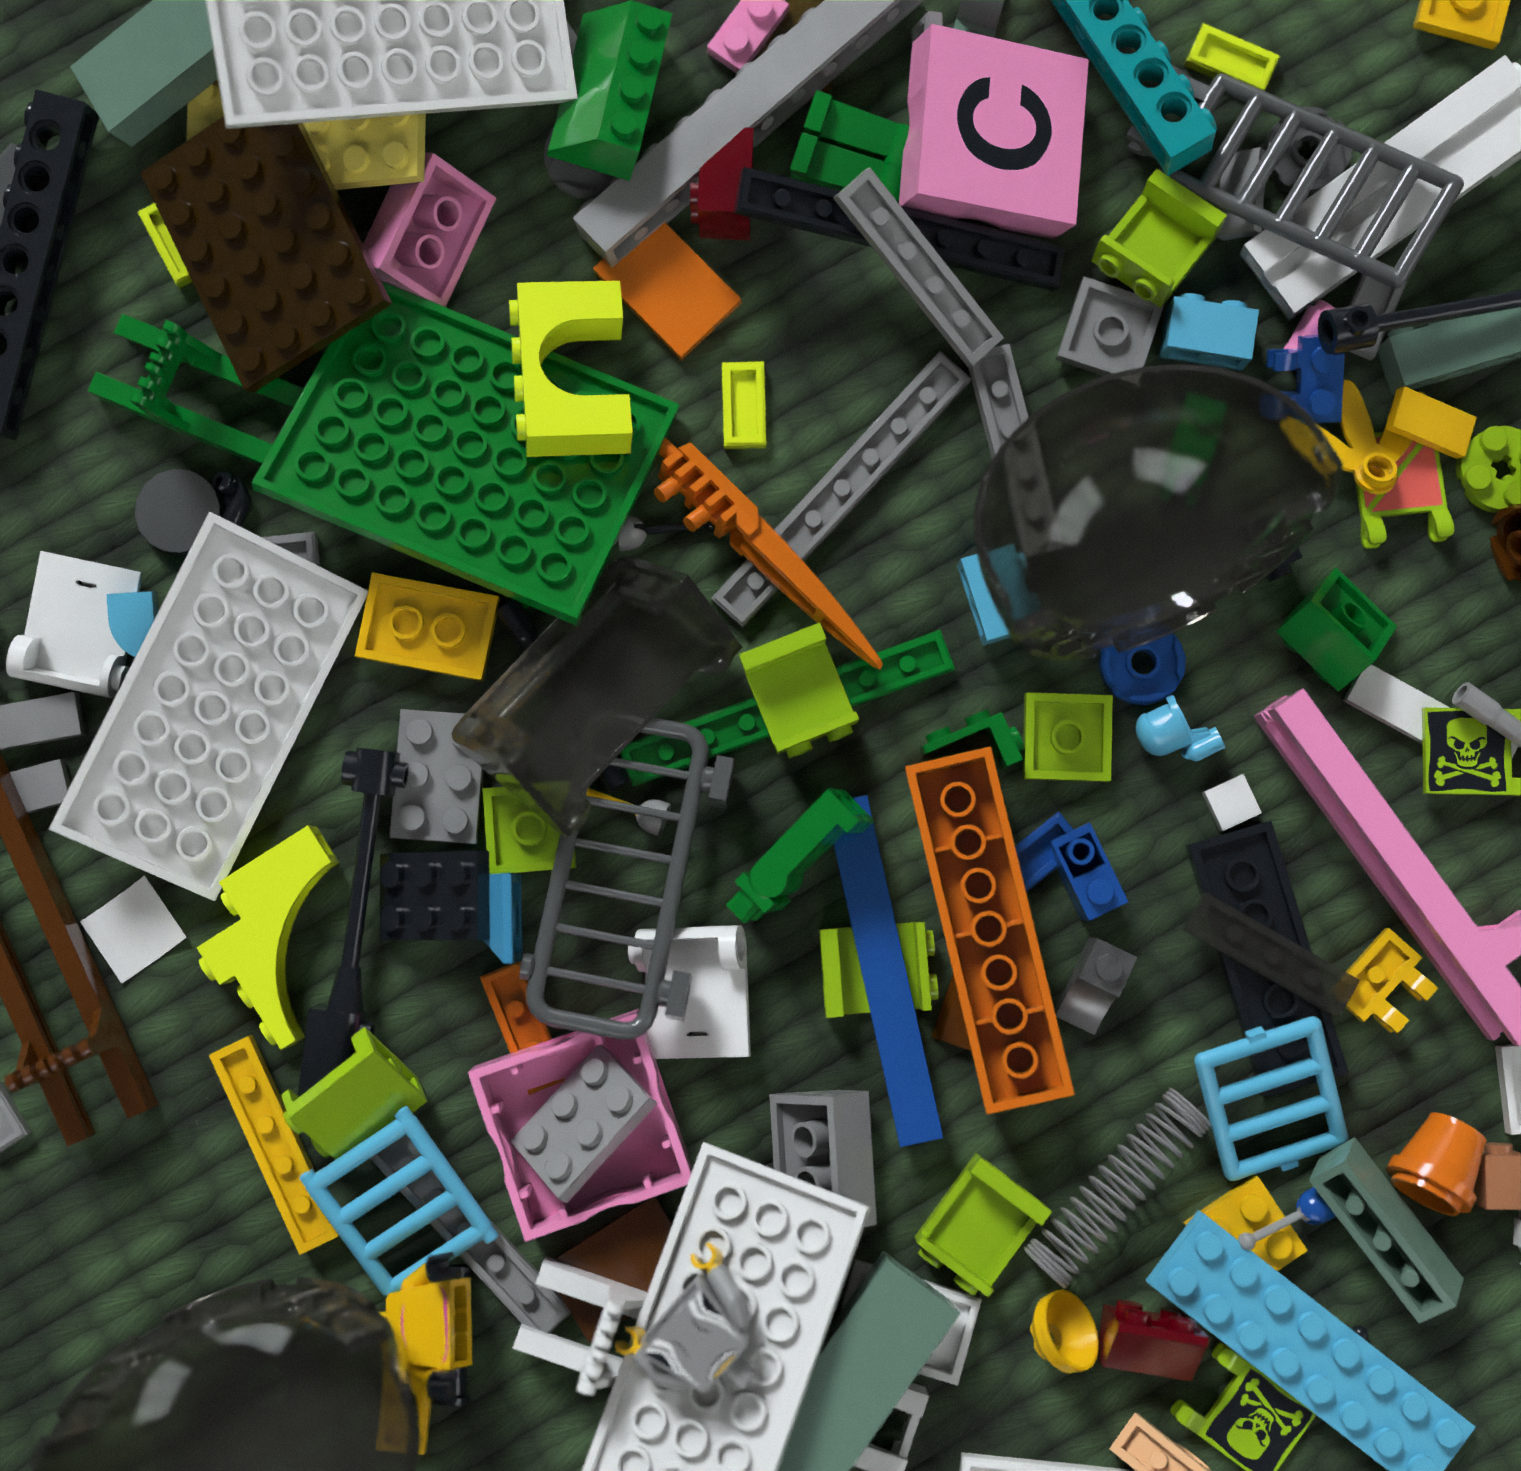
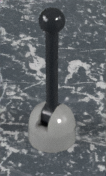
[617,516,715,551]

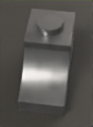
[1055,937,1138,1035]

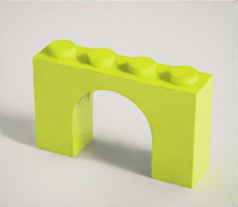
[509,280,633,457]

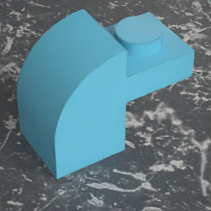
[106,591,158,657]

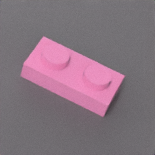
[707,0,789,74]

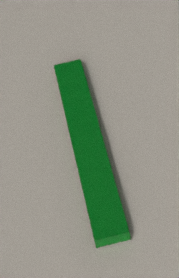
[618,630,955,787]

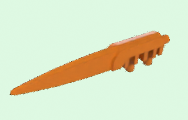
[653,438,883,670]

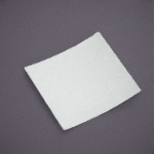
[80,875,186,983]

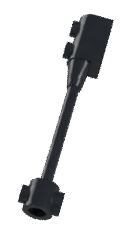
[1318,290,1521,355]
[297,747,409,1096]

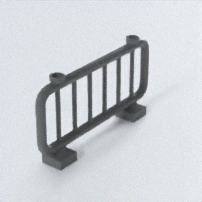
[519,711,734,1040]

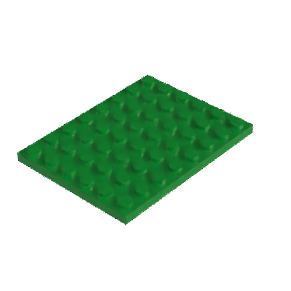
[251,281,680,626]

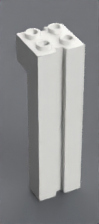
[1240,55,1521,321]

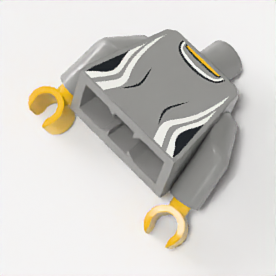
[615,1242,755,1392]

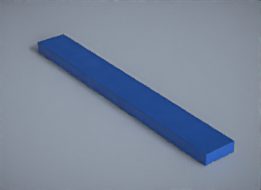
[833,795,943,1147]

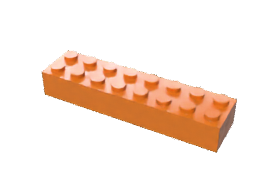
[905,746,1075,1114]

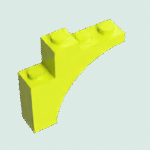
[197,825,340,1050]

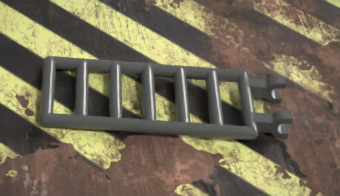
[1126,65,1464,288]

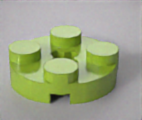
[1456,426,1521,513]

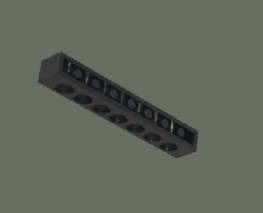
[0,90,99,441]

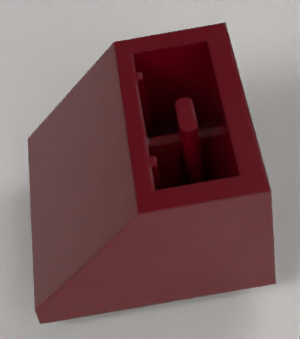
[1097,1300,1209,1381]

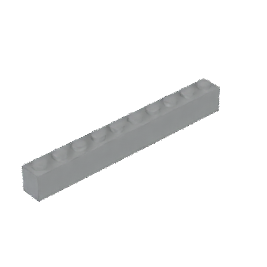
[573,0,924,267]

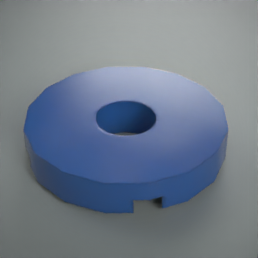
[1098,620,1186,706]

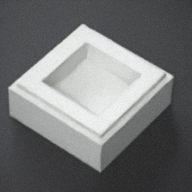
[1201,774,1262,831]

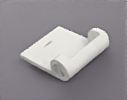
[6,551,143,698]
[628,925,751,1059]

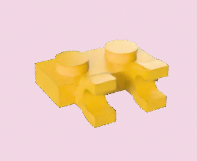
[1328,928,1438,1033]

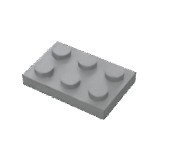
[390,709,488,844]
[510,1045,657,1203]

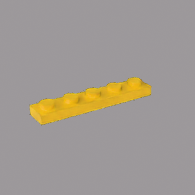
[209,1035,339,1255]

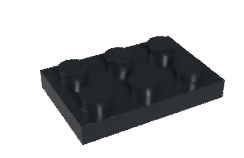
[380,851,489,940]

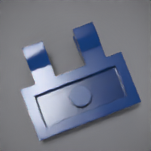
[1264,335,1345,423]

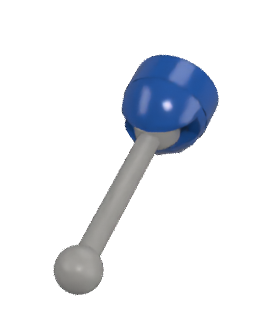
[1237,1187,1336,1251]

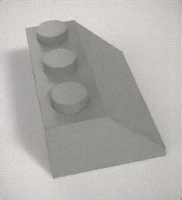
[769,1090,877,1227]

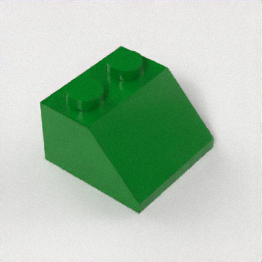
[1276,567,1397,692]

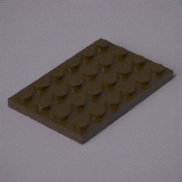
[141,116,392,393]

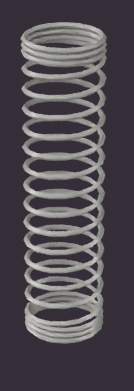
[1024,1088,1212,1288]

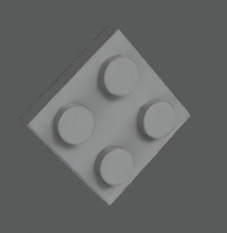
[1055,277,1164,386]

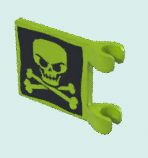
[1422,707,1521,796]
[1170,1341,1316,1471]

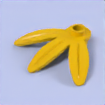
[1287,380,1426,494]

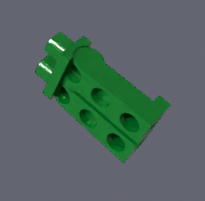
[790,90,909,204]
[726,789,875,924]

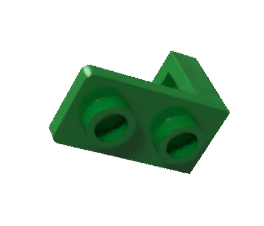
[919,709,1025,769]

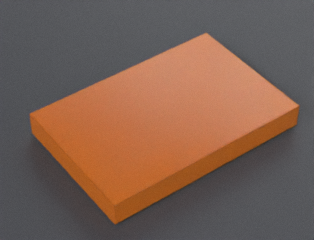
[593,222,742,361]

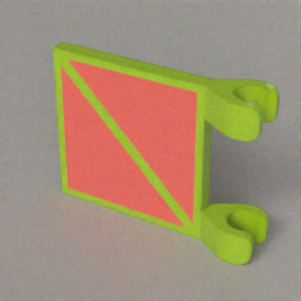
[1355,432,1455,549]

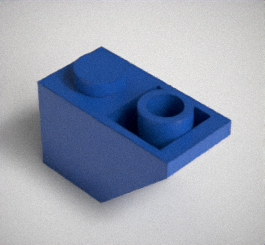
[1049,822,1128,921]

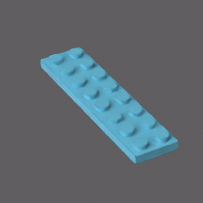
[1145,1210,1476,1471]

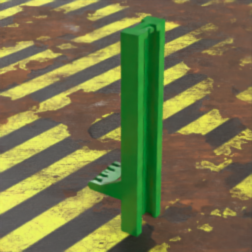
[87,313,304,466]

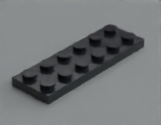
[1185,821,1349,1097]

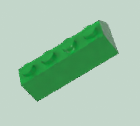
[547,0,673,181]

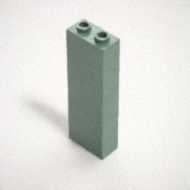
[70,0,218,147]
[778,1251,961,1471]

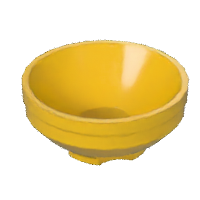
[1030,1289,1099,1374]

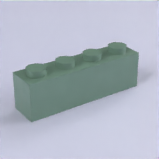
[1377,307,1521,396]
[1309,1137,1464,1323]

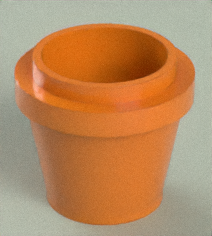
[1386,1112,1487,1216]

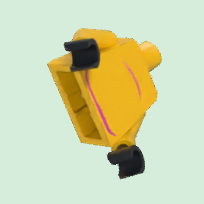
[367,1252,472,1400]

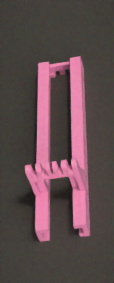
[1254,689,1521,1046]

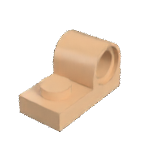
[1109,1413,1212,1471]

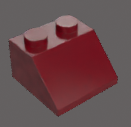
[690,127,754,240]

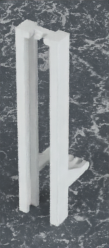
[513,1256,929,1471]

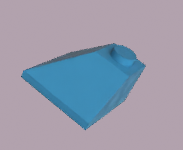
[483,873,523,963]

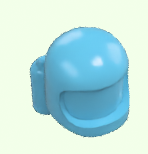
[1135,695,1226,761]

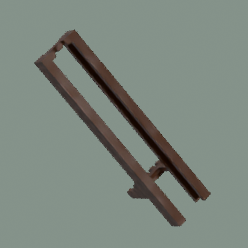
[0,752,159,1147]

